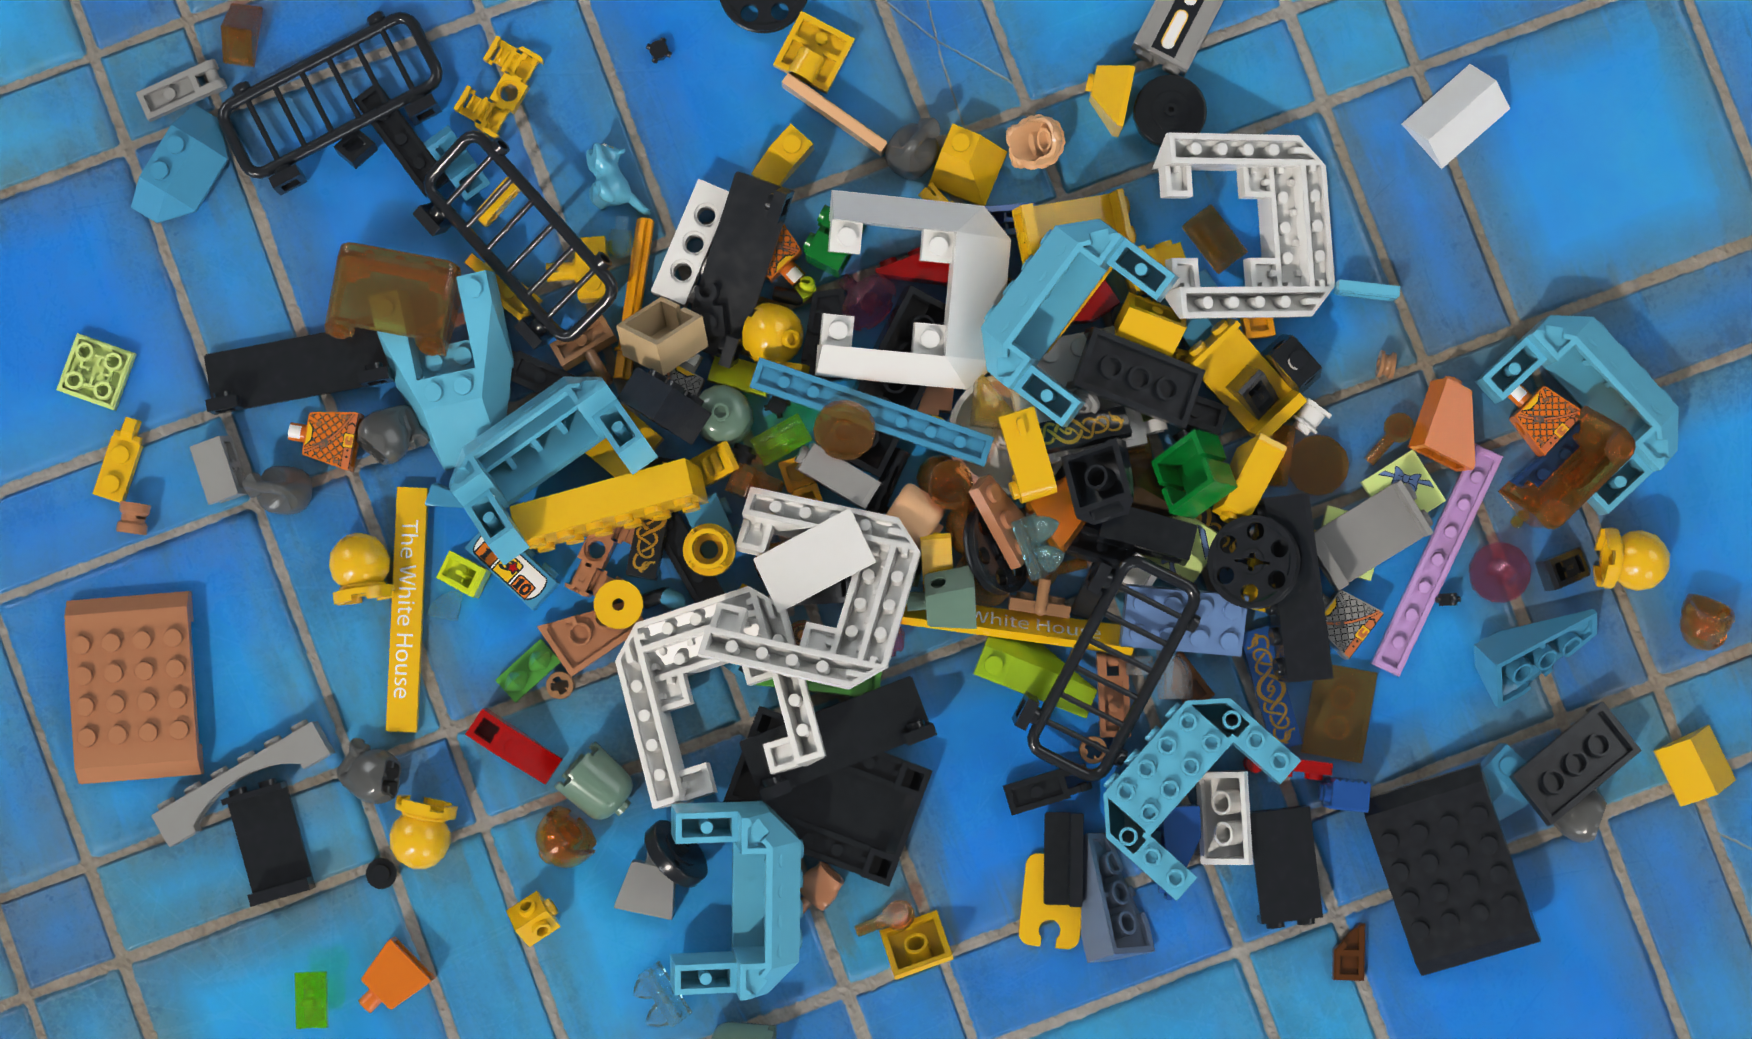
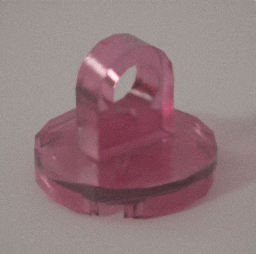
[838,274,896,331]
[1468,542,1531,603]

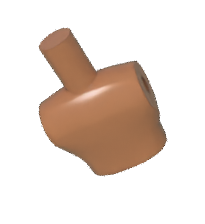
[800,861,844,914]

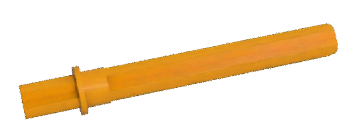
[613,217,654,380]

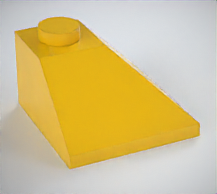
[1085,65,1135,137]
[929,123,1007,206]

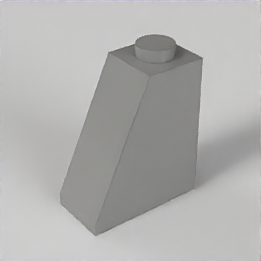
[795,443,881,509]

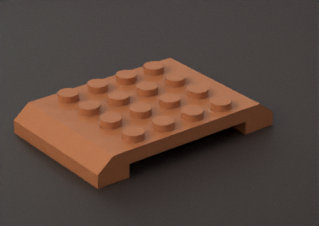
[64,591,204,784]

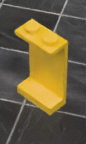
[1011,188,1136,265]
[1185,318,1307,438]

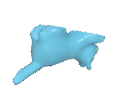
[586,143,651,216]

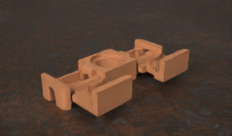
[565,526,635,605]

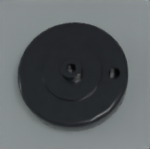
[1133,75,1207,148]
[644,820,708,888]

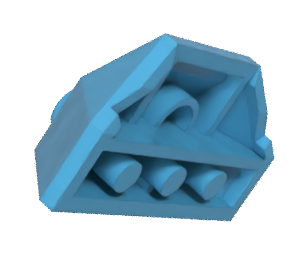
[131,104,229,224]

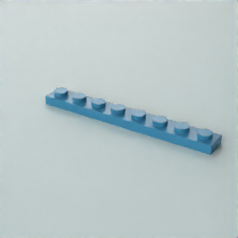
[749,357,994,467]

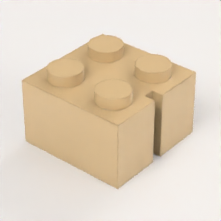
[616,296,708,376]

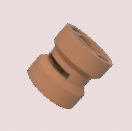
[116,501,151,536]

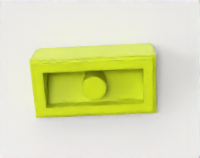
[707,356,768,398]

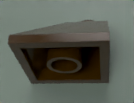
[1130,459,1178,518]

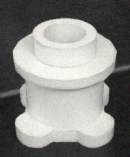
[1291,396,1332,436]

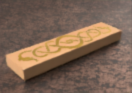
[782,73,887,156]

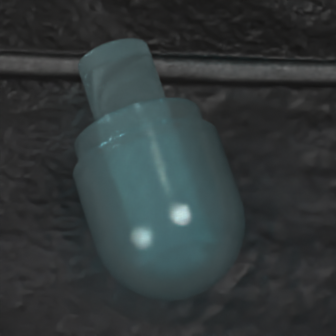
[608,216,633,259]

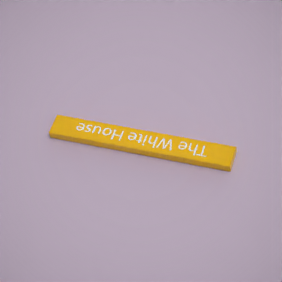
[386,487,429,733]
[901,604,1134,656]

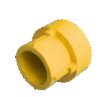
[683,523,736,576]

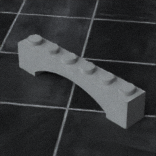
[151,719,336,847]

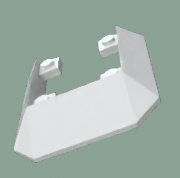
[1152,132,1335,319]
[815,190,1011,390]
[697,486,921,690]
[615,586,826,809]

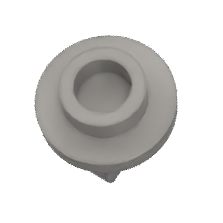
[1073,388,1100,414]

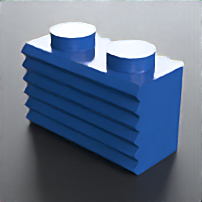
[1318,776,1371,813]

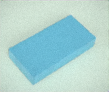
[1334,279,1401,302]

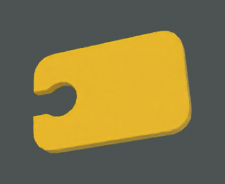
[1018,853,1081,949]

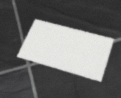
[753,508,876,614]

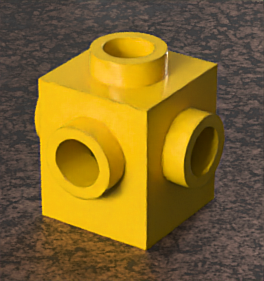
[506,891,560,947]

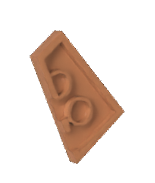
[968,474,1041,570]
[537,602,644,677]

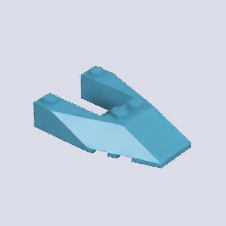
[369,270,514,470]

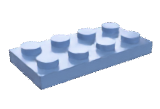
[1119,584,1249,657]

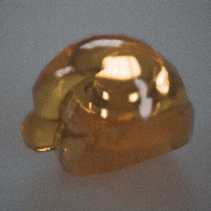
[1679,594,1735,651]

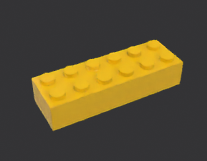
[509,458,709,553]

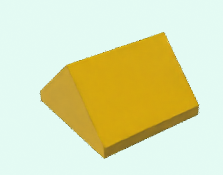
[1653,725,1736,807]
[879,910,954,980]

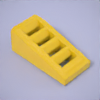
[689,441,739,488]

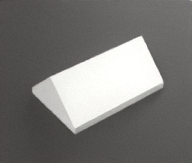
[1401,64,1510,169]
[1196,770,1253,865]

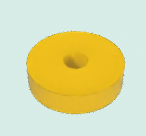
[594,580,644,629]

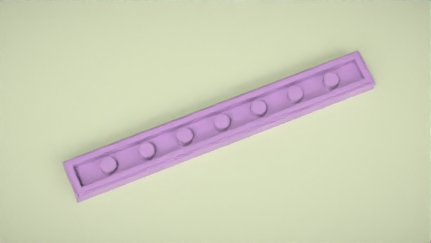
[1370,443,1503,677]

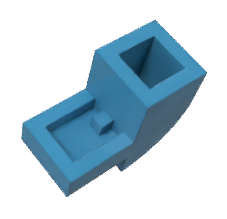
[424,125,491,201]

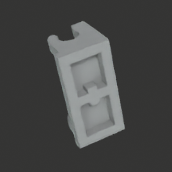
[190,436,248,505]

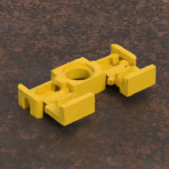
[454,36,544,139]

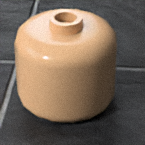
[886,483,945,550]

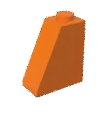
[1408,376,1475,472]
[1025,476,1086,559]

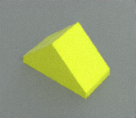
[436,550,491,598]

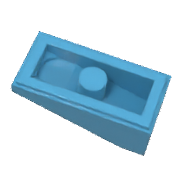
[425,483,464,508]

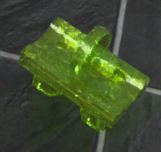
[750,413,813,467]
[295,971,329,1029]

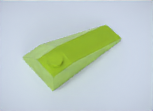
[972,636,1097,718]

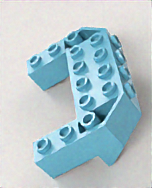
[981,219,1179,427]
[1474,315,1679,515]
[449,376,658,565]
[1103,698,1301,901]
[670,801,804,1000]

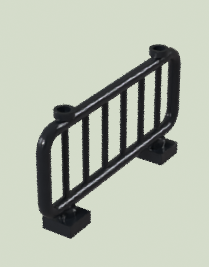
[218,11,443,196]
[412,130,618,349]
[1012,556,1201,781]

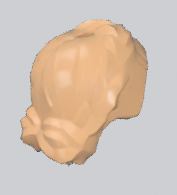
[1006,114,1066,170]

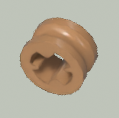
[1375,350,1397,380]
[546,671,575,699]
[1079,736,1107,764]

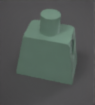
[907,566,977,629]

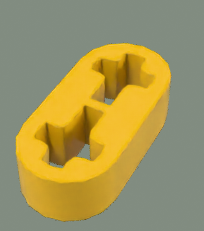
[476,177,520,227]

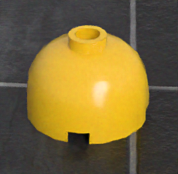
[742,302,804,364]

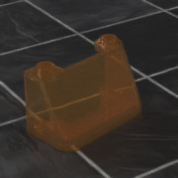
[325,242,461,356]
[1498,406,1636,529]

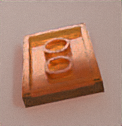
[1300,665,1378,763]

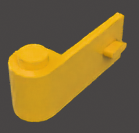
[998,406,1057,504]

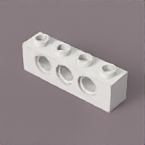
[651,179,729,308]

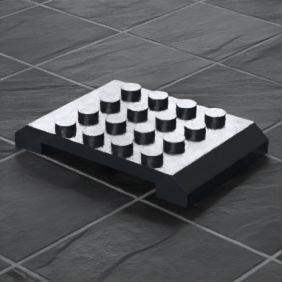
[723,706,932,887]
[1364,763,1542,976]

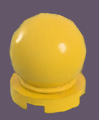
[1593,527,1670,591]
[329,533,395,606]
[389,794,458,869]

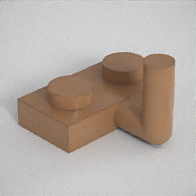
[549,314,618,386]
[1008,578,1071,618]

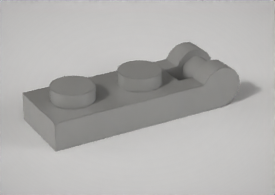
[136,59,228,122]

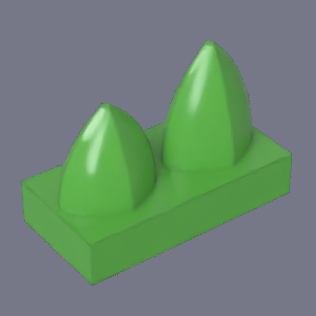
[495,639,561,703]

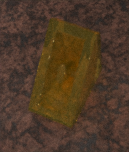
[970,374,1019,430]

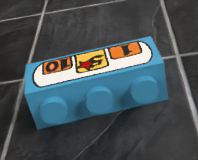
[465,532,560,610]

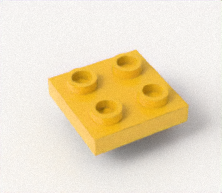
[773,11,855,94]

